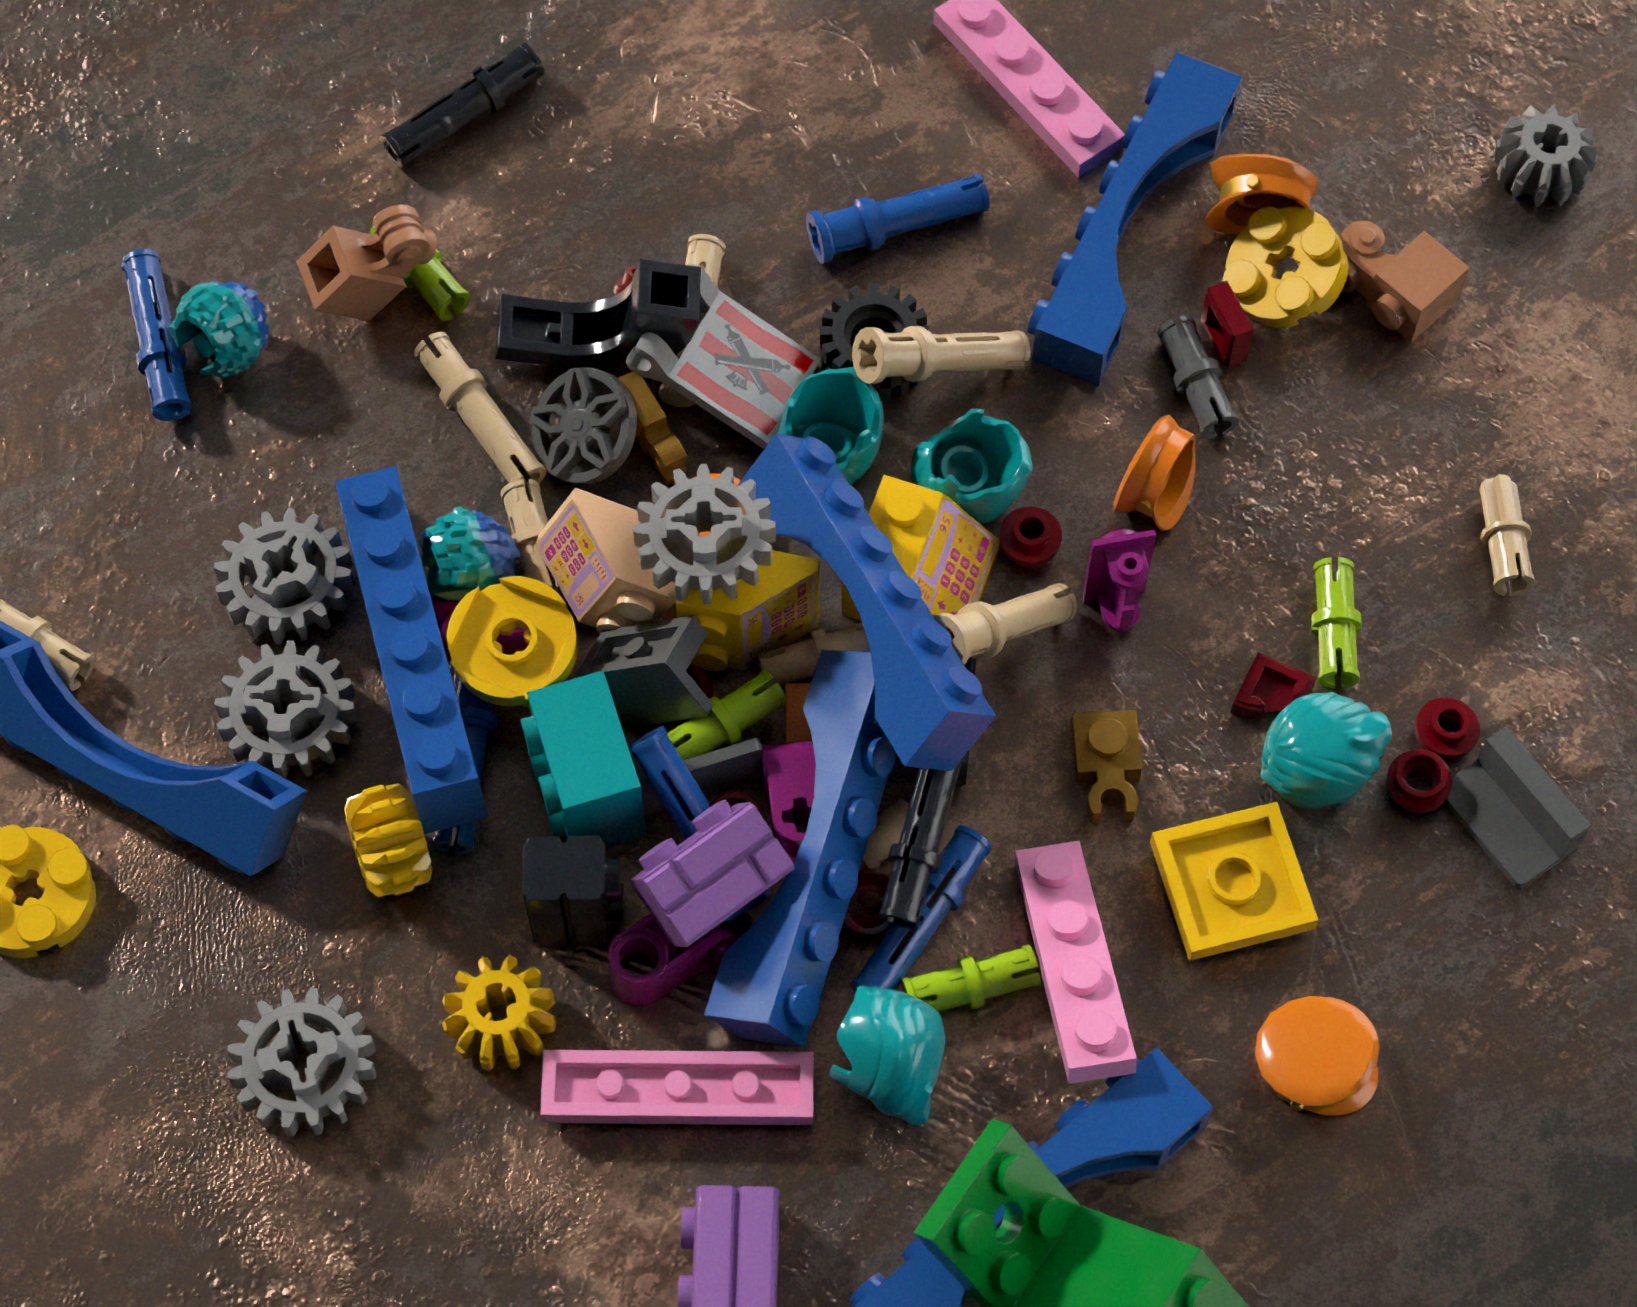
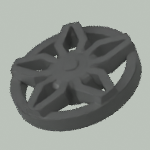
[530,367,637,485]

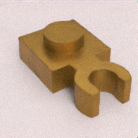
[617,371,689,485]
[1071,710,1142,823]

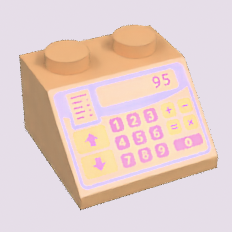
[536,488,683,634]

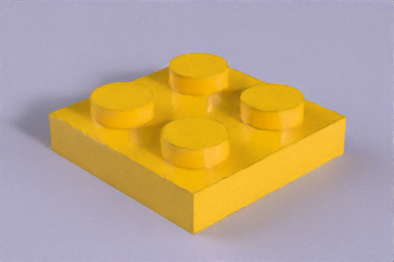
[1150,802,1318,961]

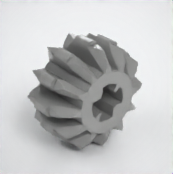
[1493,103,1598,208]

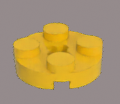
[1223,206,1349,328]
[446,576,579,708]
[0,825,96,959]

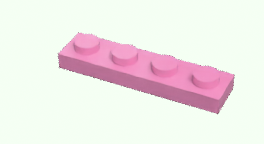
[933,0,1125,178]
[1015,841,1137,1084]
[540,1050,814,1125]

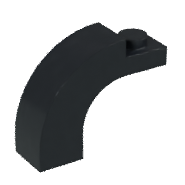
[495,259,701,380]

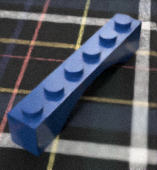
[1027,52,1242,386]
[738,433,997,771]
[335,466,488,834]
[0,621,307,876]
[704,650,896,1047]
[849,1047,1213,1307]

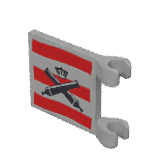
[626,264,821,449]

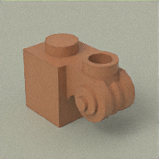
[296,204,437,321]
[1340,221,1470,342]

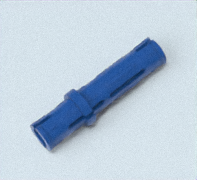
[121,249,192,421]
[850,825,993,992]

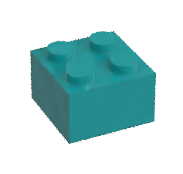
[520,670,647,849]

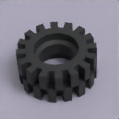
[820,283,930,402]

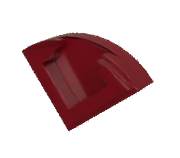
[1230,652,1317,719]

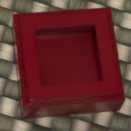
[1200,281,1254,367]

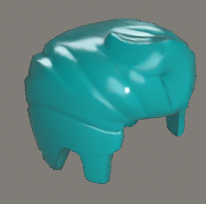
[778,366,884,486]
[910,409,1033,524]
[1261,692,1392,809]
[830,986,945,1125]

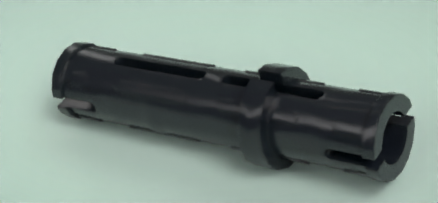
[380,42,545,168]
[877,758,963,929]

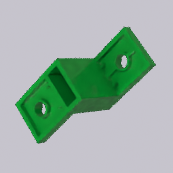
[914,1119,1249,1307]

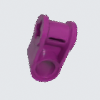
[762,741,816,863]
[609,913,737,1006]

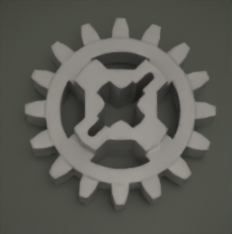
[633,464,776,604]
[214,508,355,644]
[214,640,358,779]
[227,987,377,1137]

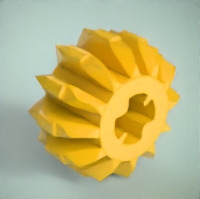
[344,783,433,897]
[442,955,556,1072]

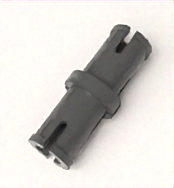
[1157,316,1239,439]

